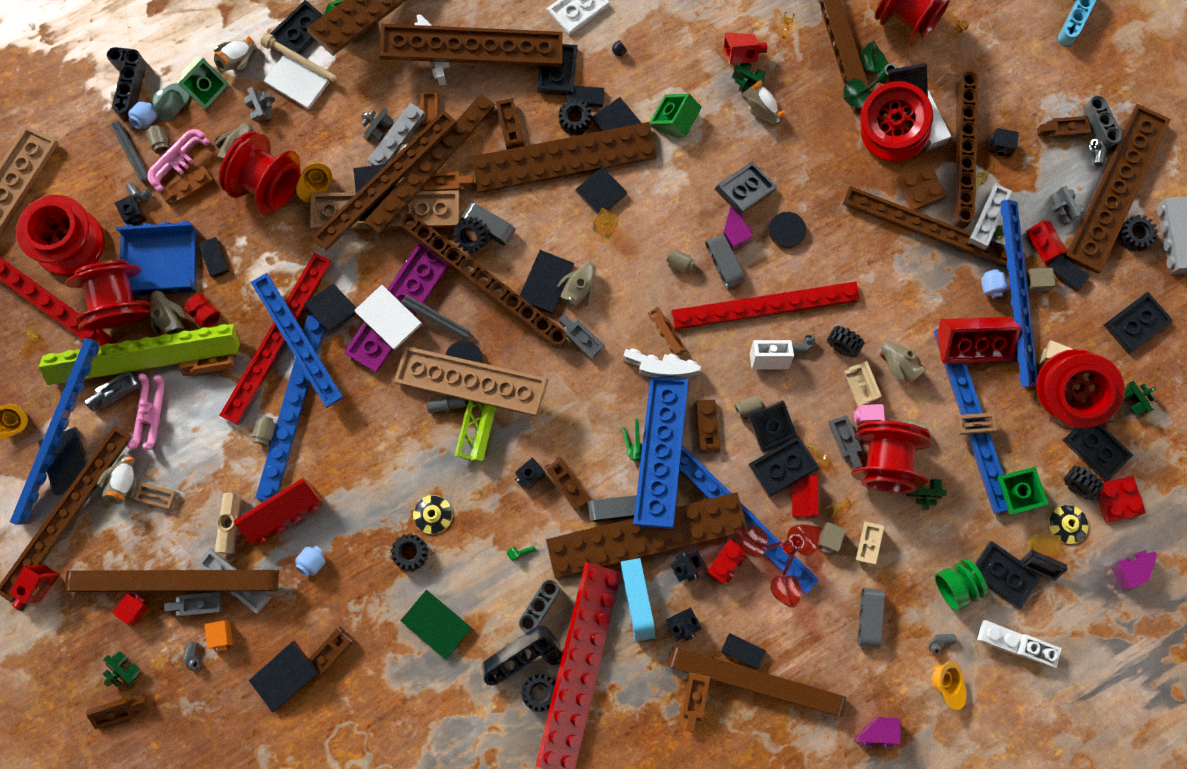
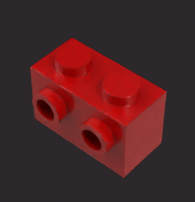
[705,539,746,585]

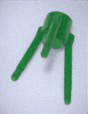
[622,418,642,460]

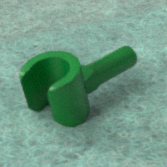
[506,546,535,560]

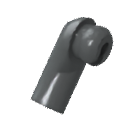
[1090,139,1107,166]
[126,182,152,202]
[792,334,815,353]
[929,634,956,655]
[183,640,200,671]

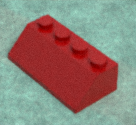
[937,317,1021,364]
[233,478,323,546]

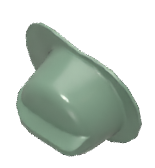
[153,83,190,120]

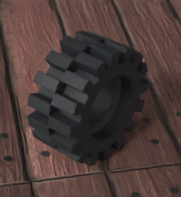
[559,99,591,135]
[1118,215,1158,251]
[453,217,490,253]
[827,326,865,358]
[1063,465,1104,500]
[390,534,428,571]
[521,674,556,712]

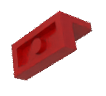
[1026,221,1067,263]
[791,475,819,517]

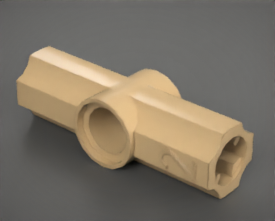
[215,493,242,554]

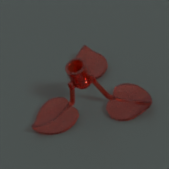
[736,525,820,608]

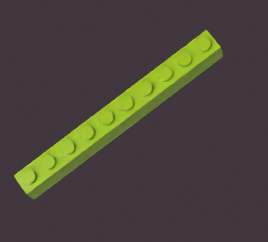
[39,324,240,385]

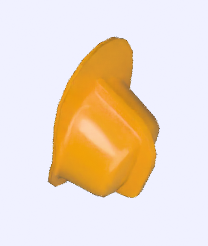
[296,162,333,203]
[0,404,28,440]
[932,660,967,710]

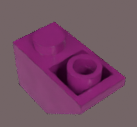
[723,207,753,251]
[1112,550,1157,590]
[855,717,900,748]

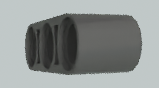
[1083,95,1122,150]
[461,202,516,245]
[705,234,745,289]
[588,495,636,522]
[519,580,559,633]
[857,588,885,649]

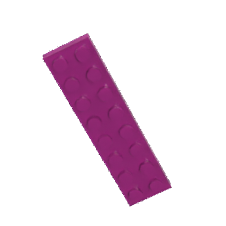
[344,232,459,374]

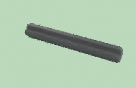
[111,121,148,183]
[402,295,471,340]

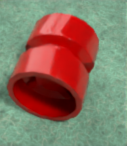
[184,293,221,328]

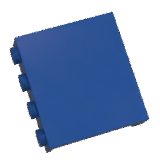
[116,221,197,296]

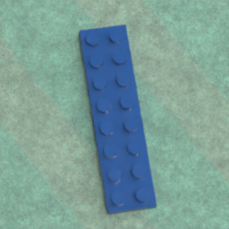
[633,376,689,529]

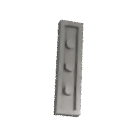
[367,103,426,165]
[968,183,1012,250]
[197,548,271,613]

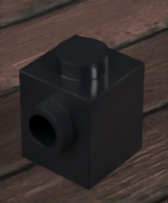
[988,128,1019,156]
[115,195,147,226]
[515,457,546,490]

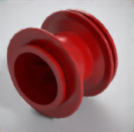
[874,0,951,44]
[860,81,933,162]
[219,131,301,215]
[16,195,105,276]
[65,260,151,331]
[1036,349,1125,428]
[851,421,932,493]

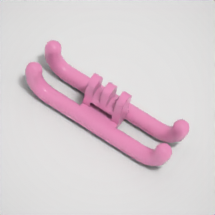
[147,129,210,193]
[127,374,164,450]

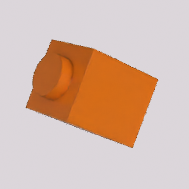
[204,620,233,652]

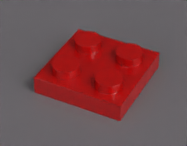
[1097,475,1146,523]

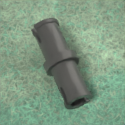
[427,397,467,414]

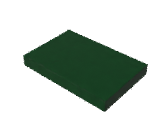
[400,589,472,660]

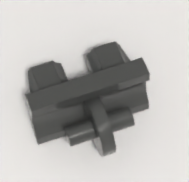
[243,87,275,123]
[361,108,394,143]
[1051,186,1084,225]

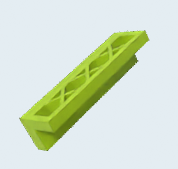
[455,401,496,462]

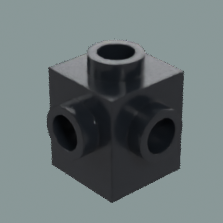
[670,550,707,582]
[666,607,702,642]

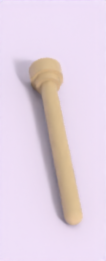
[260,33,337,82]

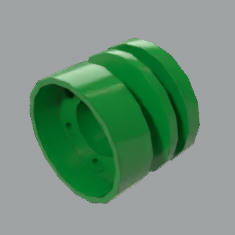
[934,558,989,611]

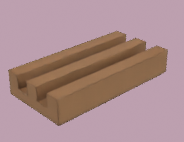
[955,412,998,436]
[133,482,179,511]

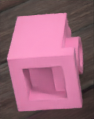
[854,404,885,424]

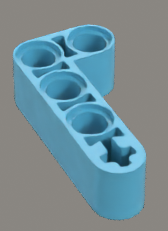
[1058,0,1096,46]
[620,558,655,642]

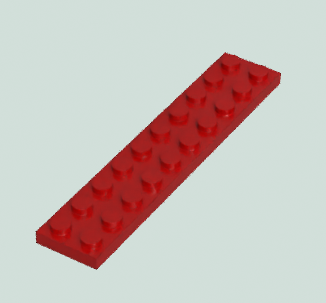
[535,562,621,769]

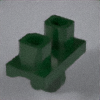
[732,62,766,92]
[1124,380,1157,416]
[906,479,947,510]
[103,651,141,689]

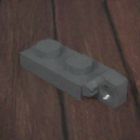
[559,314,605,361]
[85,371,140,411]
[828,415,862,470]
[164,592,223,616]

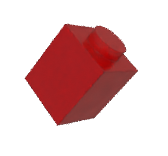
[112,593,150,626]

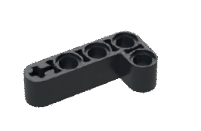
[106,47,147,121]
[482,625,563,686]

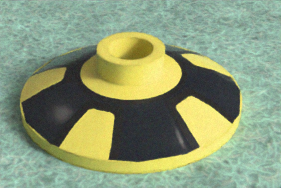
[413,495,452,534]
[1048,505,1089,544]

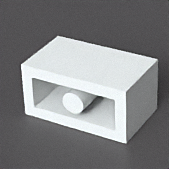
[750,340,794,369]

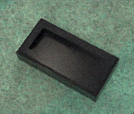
[567,85,604,107]
[198,237,229,278]
[1048,255,1090,292]
[1020,550,1067,581]
[721,633,766,669]

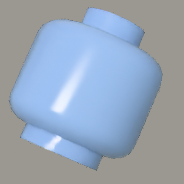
[128,102,157,129]
[981,270,1009,299]
[295,546,325,577]

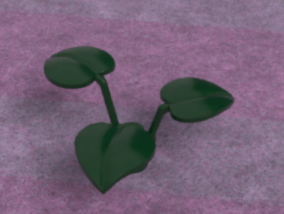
[843,41,908,115]

